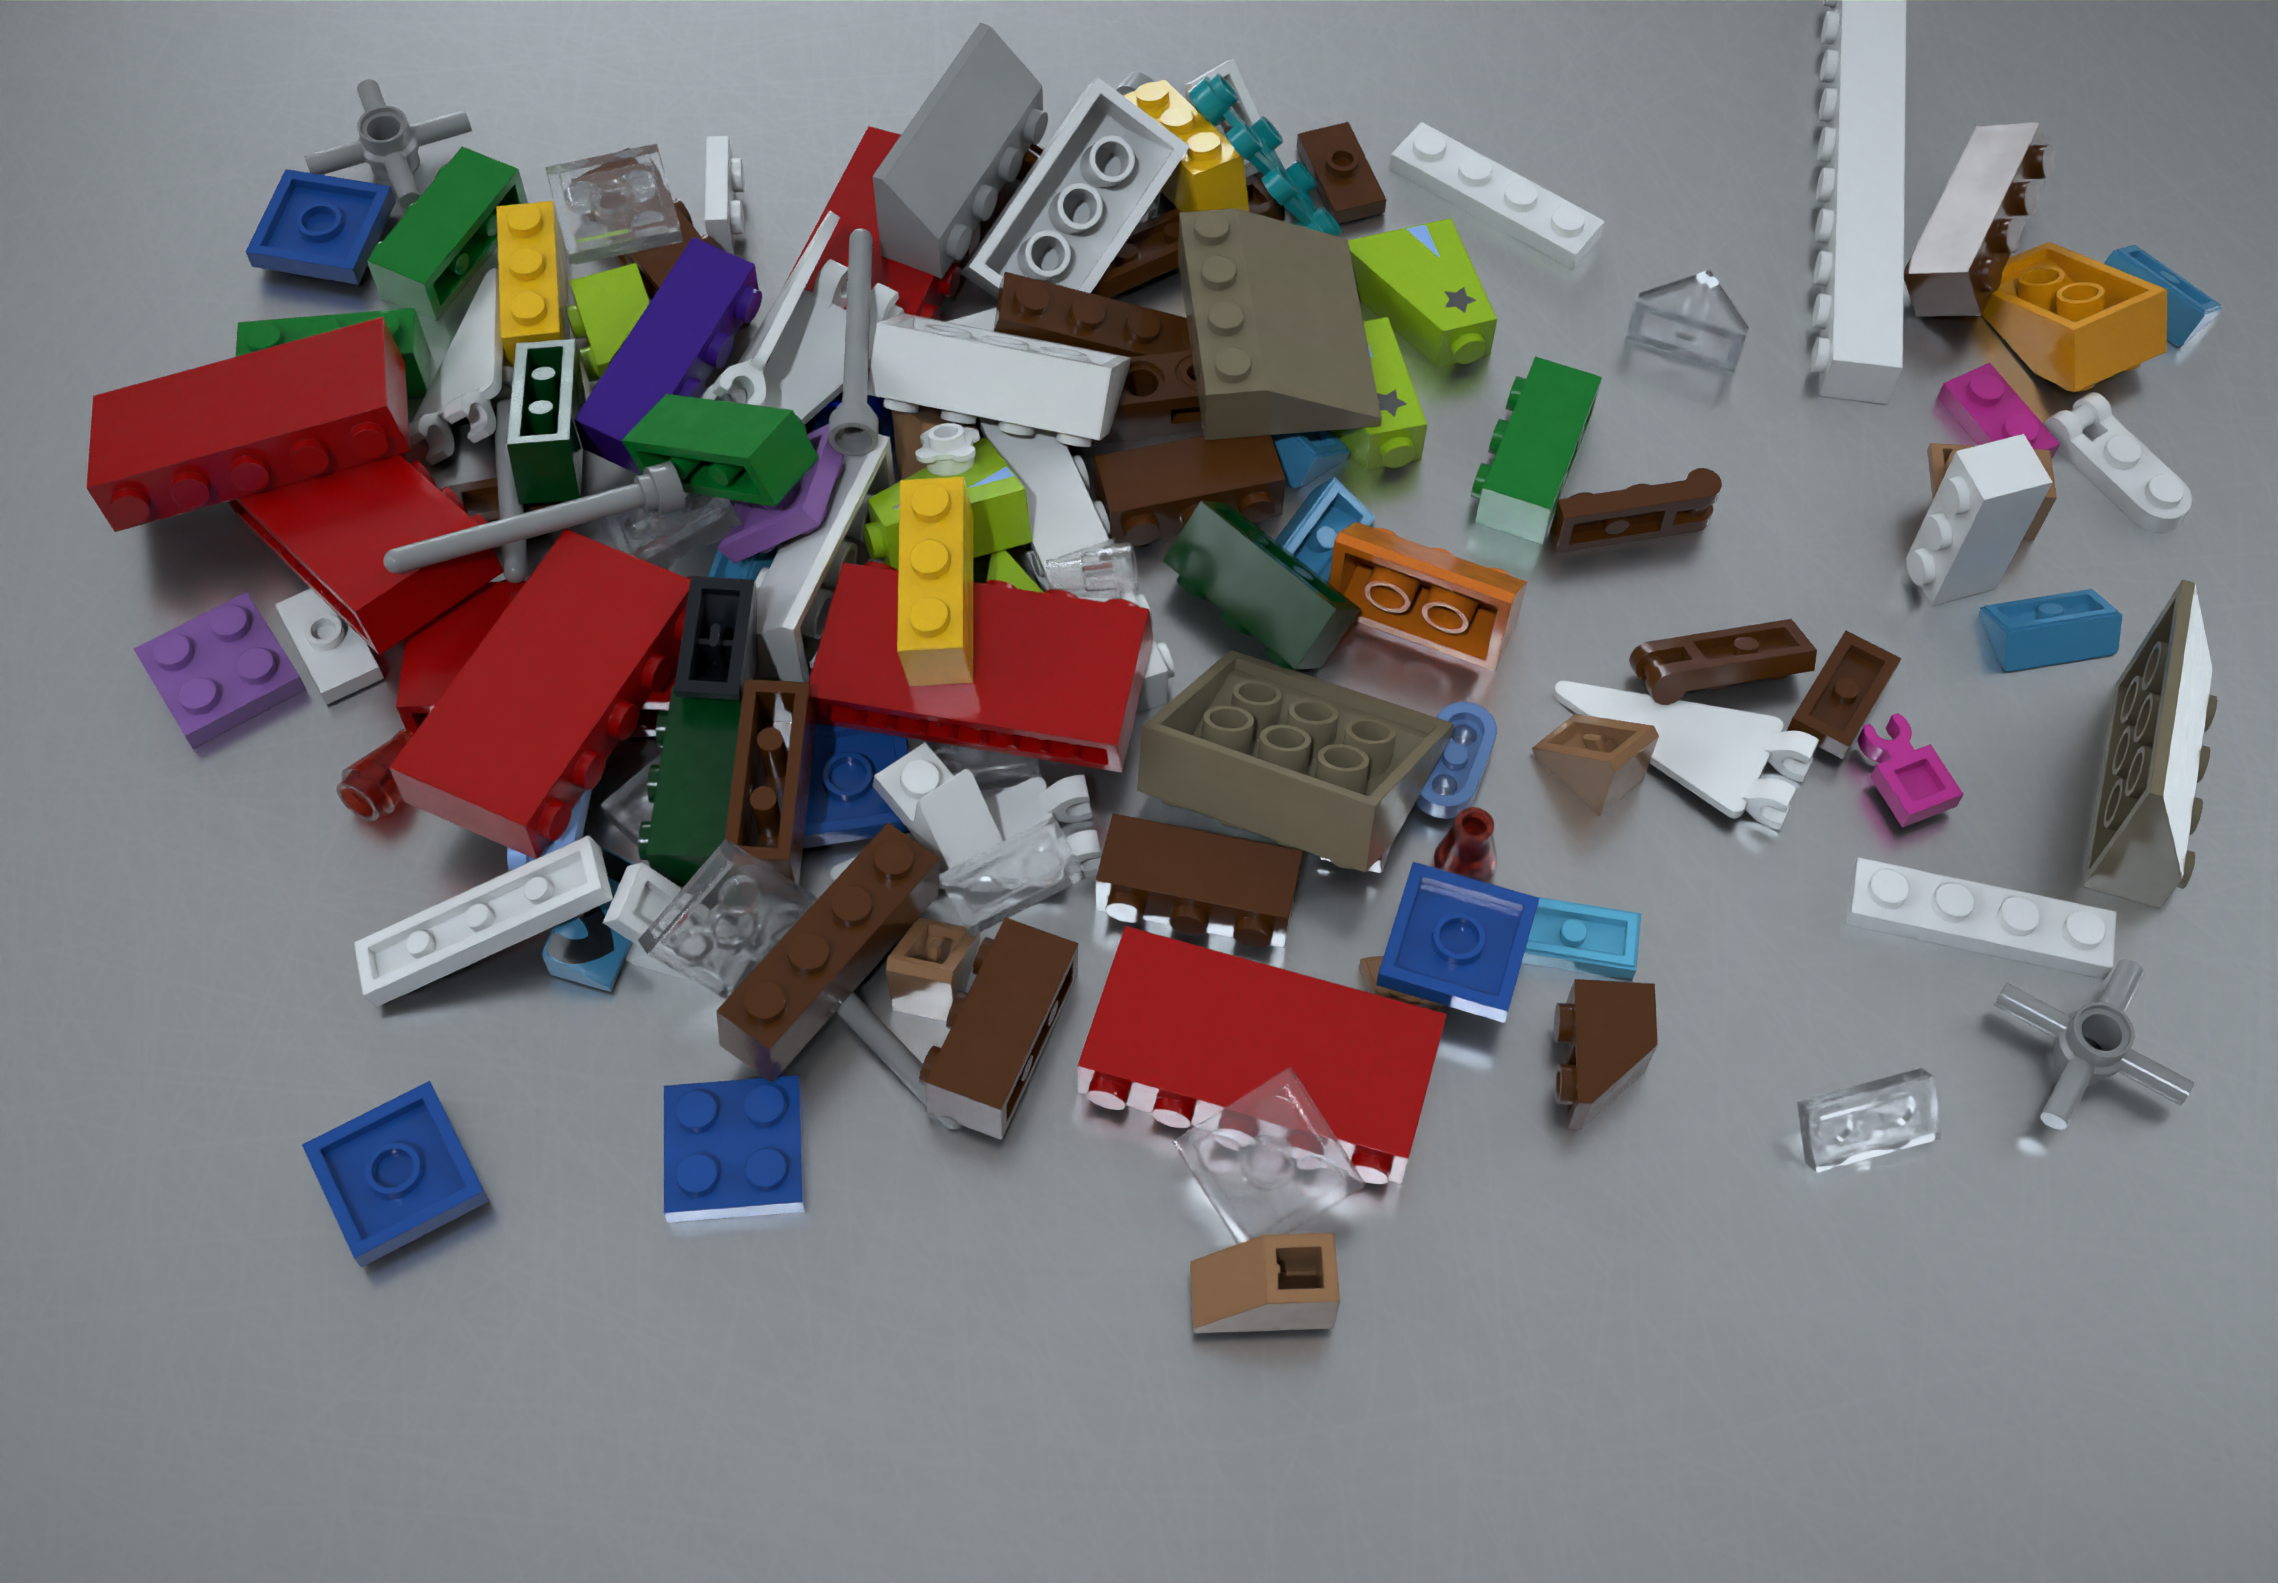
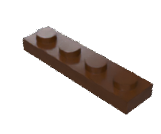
[1091,174,1285,298]
[994,272,1191,357]

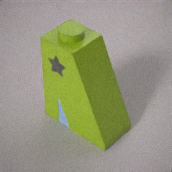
[1348,218,1497,368]
[1331,317,1427,470]
[863,437,1032,571]

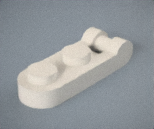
[2044,392,2193,532]

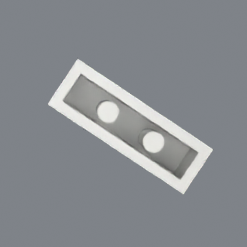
[1906,434,2053,606]

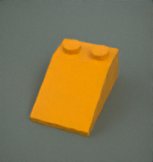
[1982,241,2167,393]

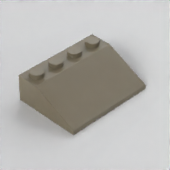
[1178,208,1382,440]
[2083,579,2217,908]
[1137,650,1454,873]

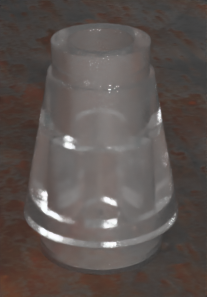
[1046,538,1139,599]

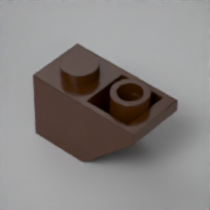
[1554,979,1658,1130]

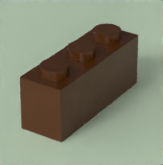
[1094,435,1285,547]
[722,679,817,892]
[1095,813,1303,948]
[919,917,1079,1140]

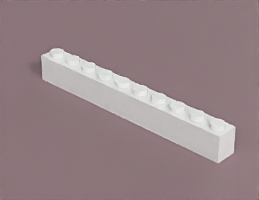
[1811,0,1906,405]

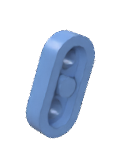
[1416,702,1497,819]

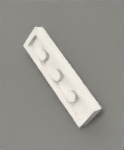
[1389,122,1605,270]
[354,835,613,1007]
[1845,857,2117,979]

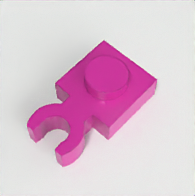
[1858,713,1964,828]

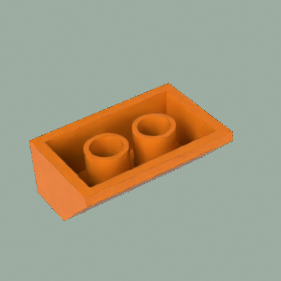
[1329,522,1527,671]

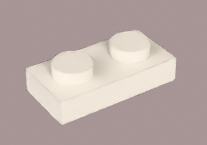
[705,135,745,255]

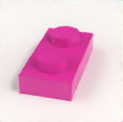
[1937,362,2060,459]

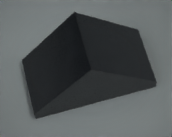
[674,576,757,700]

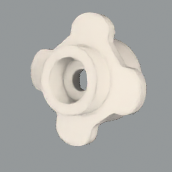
[915,423,980,476]

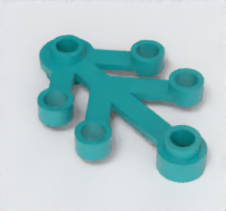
[1188,73,1343,237]

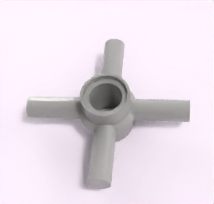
[304,79,472,209]
[1994,959,2194,1130]

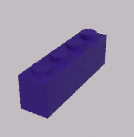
[574,237,762,475]

